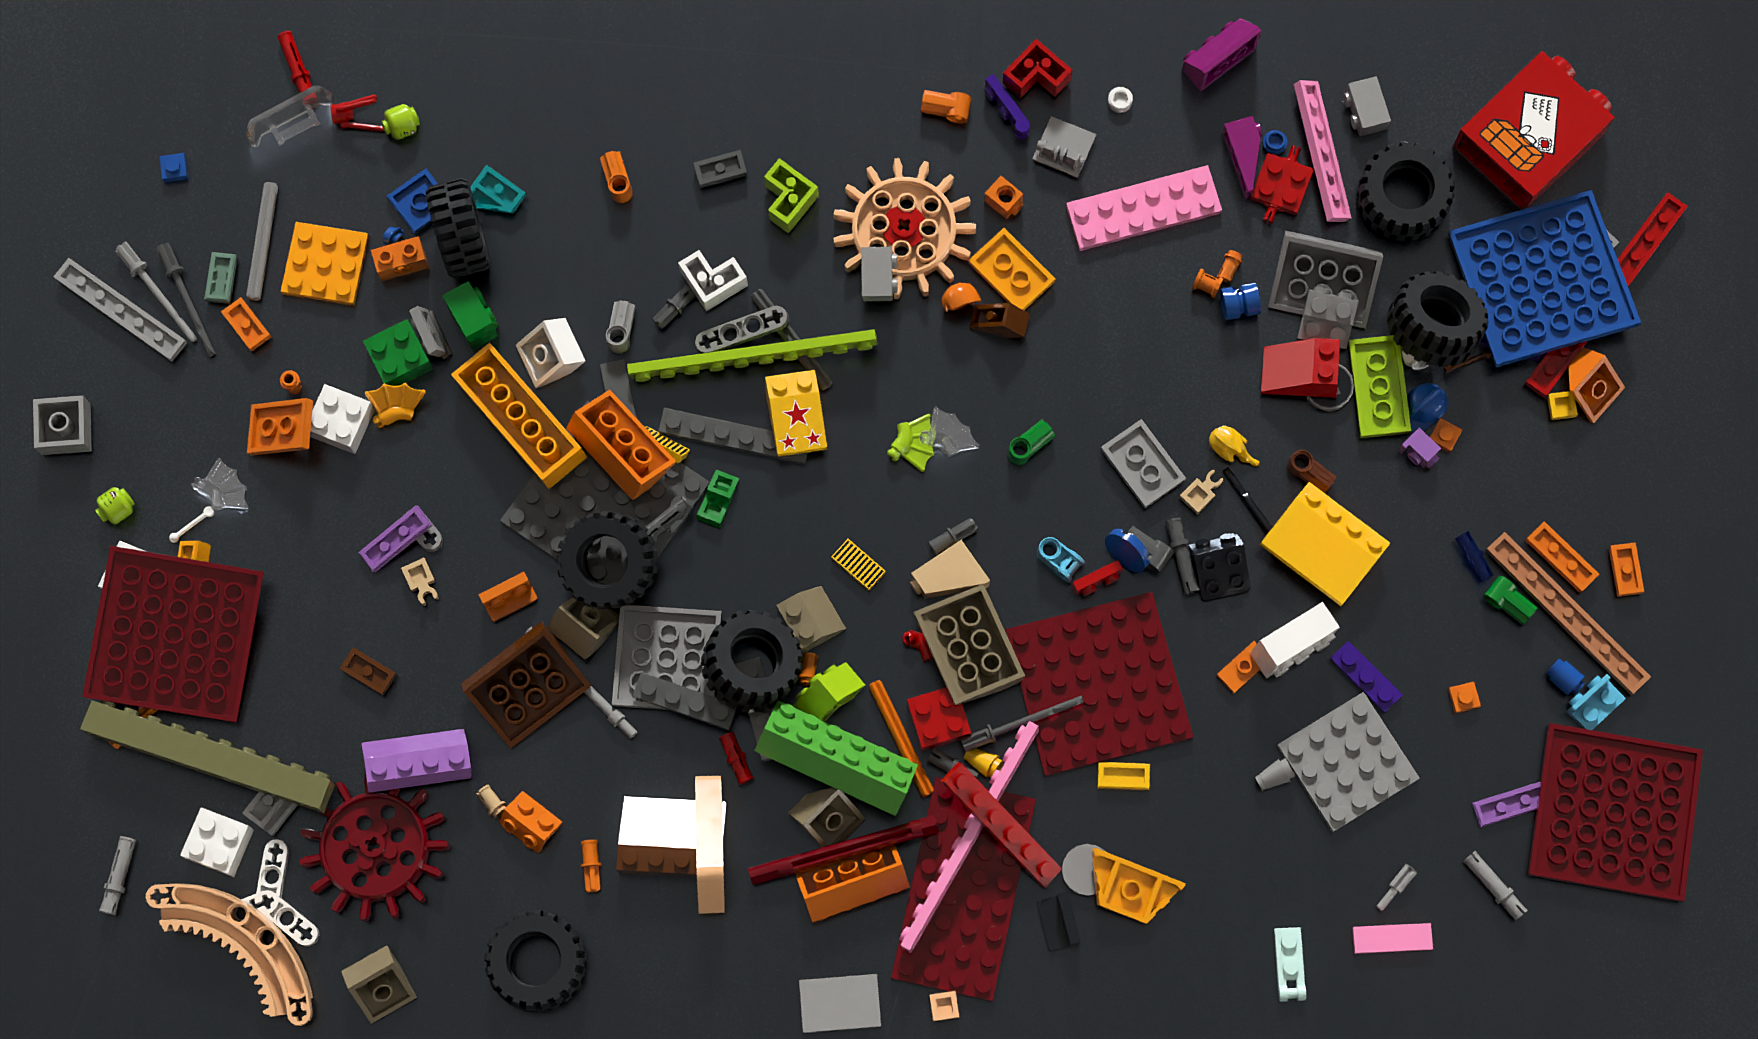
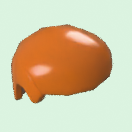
[941,283,981,312]

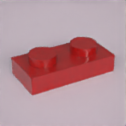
[1072,560,1123,596]

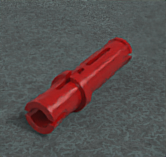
[277,31,316,102]

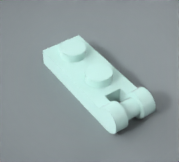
[1274,927,1306,1002]

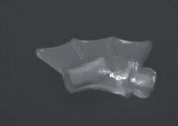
[920,407,980,458]
[191,458,249,510]

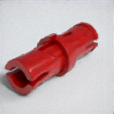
[719,731,754,785]

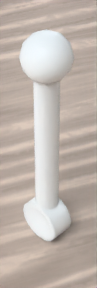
[169,506,214,543]

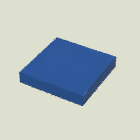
[386,169,438,236]

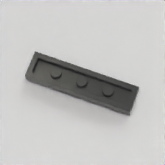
[632,672,738,730]

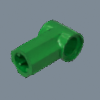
[1007,419,1055,465]
[1483,576,1537,625]

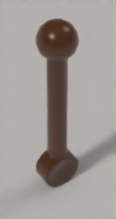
[1444,349,1492,373]

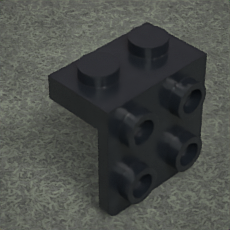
[1189,533,1251,600]

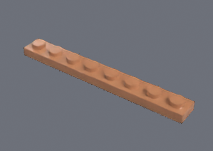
[1485,532,1651,696]

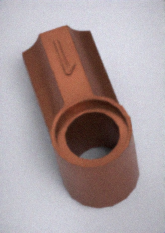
[1287,450,1337,493]

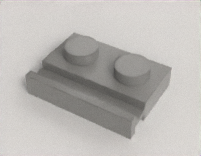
[409,306,452,359]
[242,792,297,836]

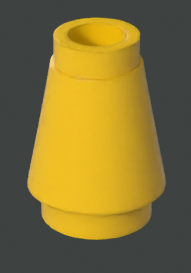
[963,748,1003,778]

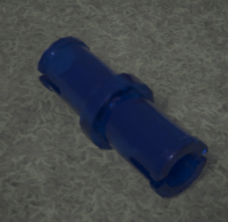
[1455,531,1494,583]

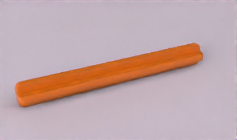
[869,680,934,798]

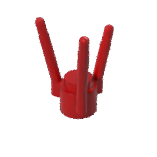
[331,95,384,132]

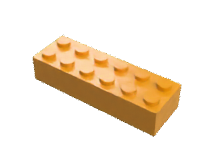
[451,343,587,489]

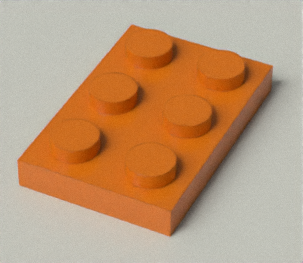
[247,398,313,455]

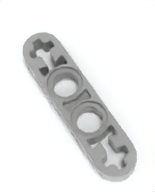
[695,306,789,353]

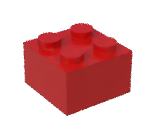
[907,687,971,752]

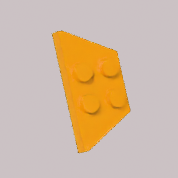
[1092,848,1186,924]

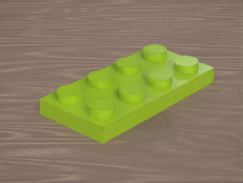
[1348,335,1411,438]

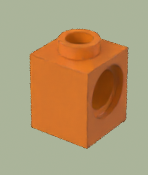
[984,176,1023,219]

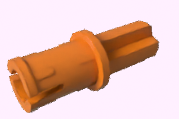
[581,840,601,892]

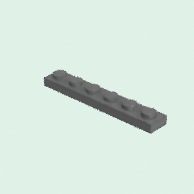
[658,408,808,465]

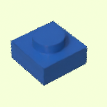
[159,153,188,182]

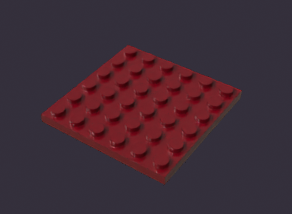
[82,546,264,722]
[1005,592,1193,777]
[1528,723,1703,902]

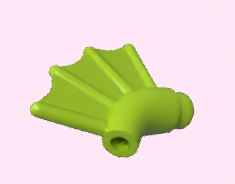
[887,414,936,472]

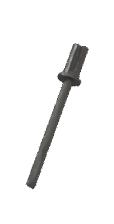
[156,243,215,358]
[960,696,1084,752]

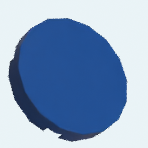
[1105,529,1150,573]

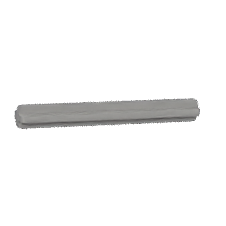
[246,182,278,300]

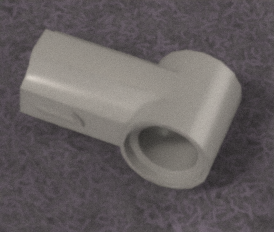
[606,300,636,354]

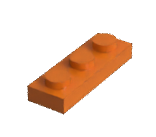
[1525,521,1599,593]

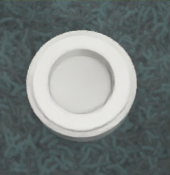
[1108,87,1133,113]

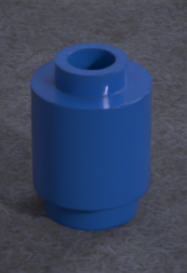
[1546,658,1585,695]

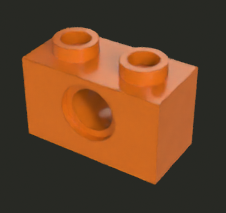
[371,236,429,281]

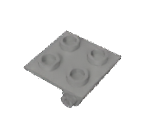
[1032,116,1096,178]

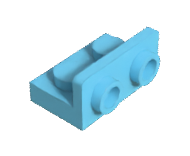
[1566,674,1626,730]

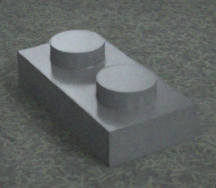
[693,150,747,188]

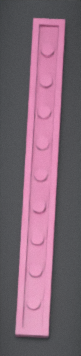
[899,721,1039,953]

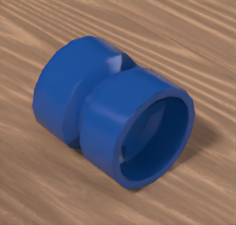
[1220,283,1261,320]

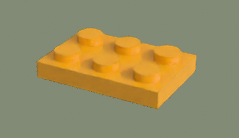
[968,228,1056,310]

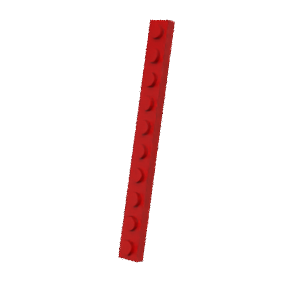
[1525,192,1688,399]

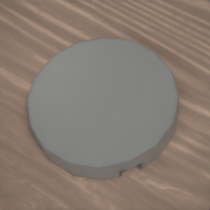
[1062,844,1106,896]

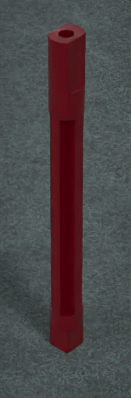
[748,815,939,885]

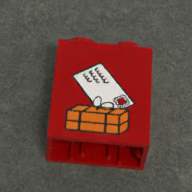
[1453,51,1615,210]

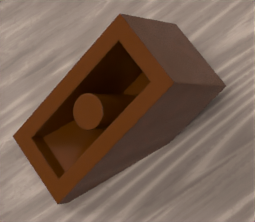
[969,303,1030,338]

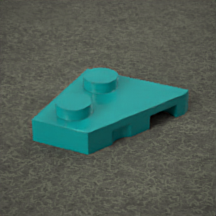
[470,165,527,214]

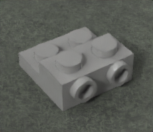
[1297,286,1359,349]

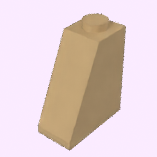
[910,540,990,599]

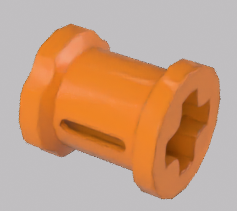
[1192,269,1223,299]

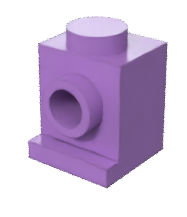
[1399,428,1441,469]

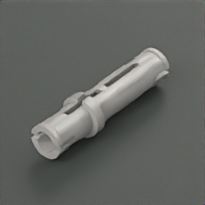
[99,836,136,916]
[1463,851,1528,921]

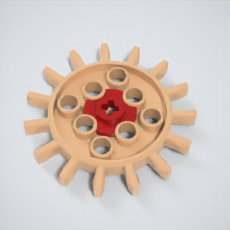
[833,158,976,299]

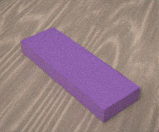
[358,505,433,573]
[1472,782,1540,828]

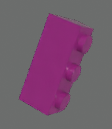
[1182,18,1262,91]

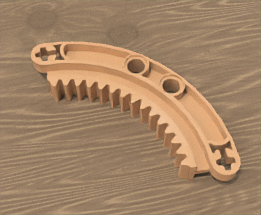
[146,883,313,1025]

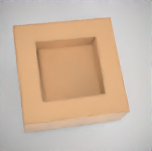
[930,991,959,1022]

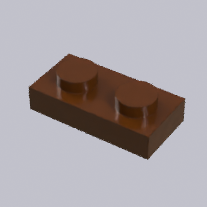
[339,647,397,696]

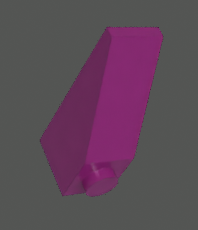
[1222,116,1262,199]

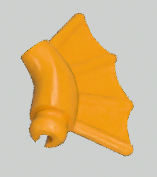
[365,383,426,428]

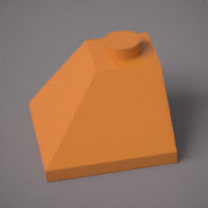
[1568,348,1625,423]

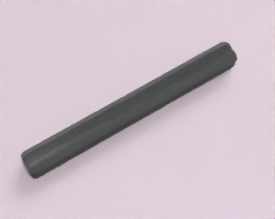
[751,289,832,391]

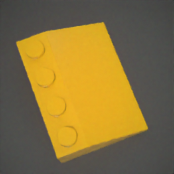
[1260,482,1390,606]

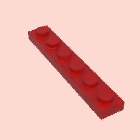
[941,762,1062,888]

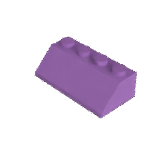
[361,729,471,793]

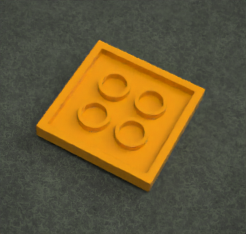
[281,222,370,306]

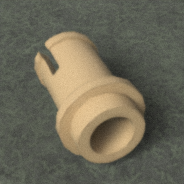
[476,785,506,818]

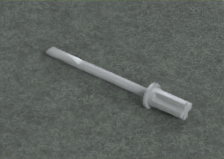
[115,242,197,342]

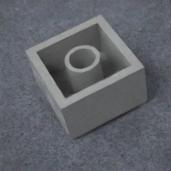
[33,396,92,455]

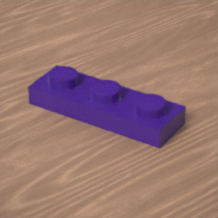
[1329,641,1403,714]

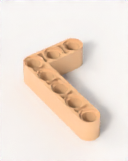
[695,776,725,914]

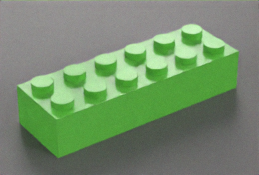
[754,701,918,816]

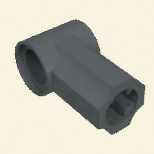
[1126,526,1174,573]

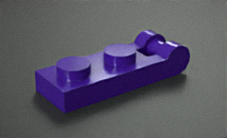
[984,74,1030,140]

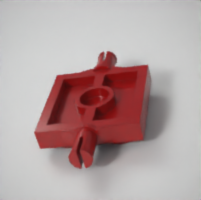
[1250,145,1314,224]

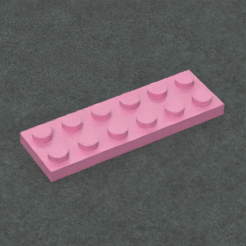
[1066,165,1222,251]

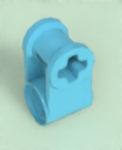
[1037,537,1086,583]

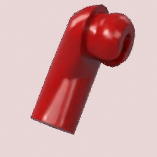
[902,630,934,662]

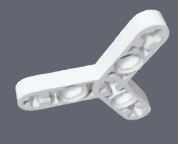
[234,839,320,947]

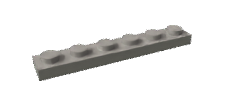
[54,258,187,362]

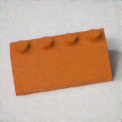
[566,390,676,501]
[795,844,910,922]

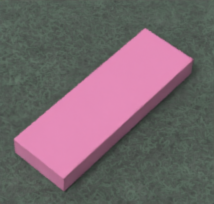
[1352,923,1433,954]

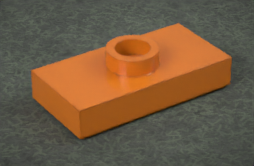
[1216,641,1260,694]

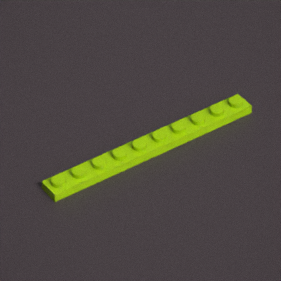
[627,329,878,382]

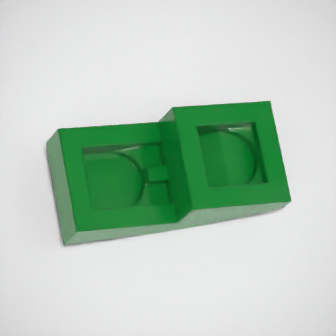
[696,470,739,528]

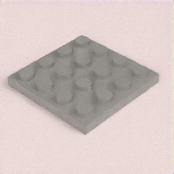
[612,605,722,710]
[1277,692,1420,833]

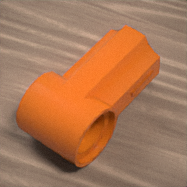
[921,90,972,123]
[600,151,633,203]

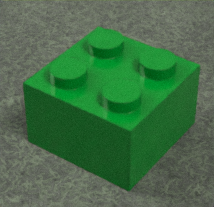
[442,281,499,351]
[363,319,433,386]

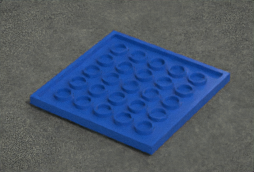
[1448,190,1641,367]

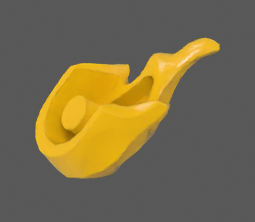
[1209,426,1259,466]

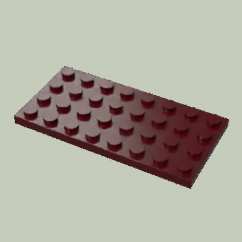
[891,777,1036,1002]

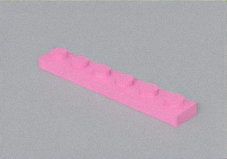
[1294,80,1351,222]

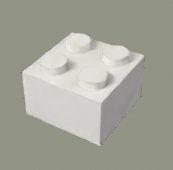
[310,384,375,454]
[180,808,254,877]

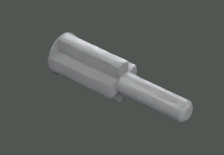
[1377,864,1417,911]

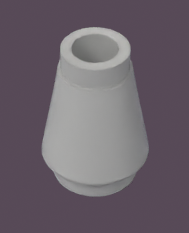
[1255,758,1295,791]

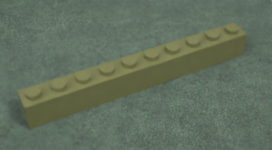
[80,700,335,813]

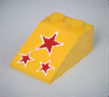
[765,370,827,457]

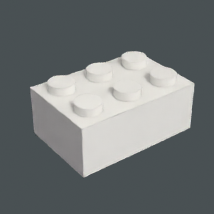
[1250,602,1340,679]

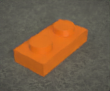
[221,297,271,352]
[1609,543,1644,597]

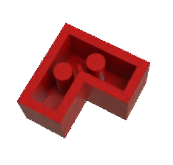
[1002,39,1073,99]

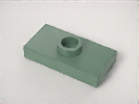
[204,252,238,304]

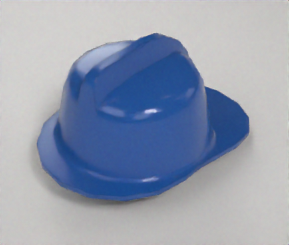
[1407,383,1448,434]

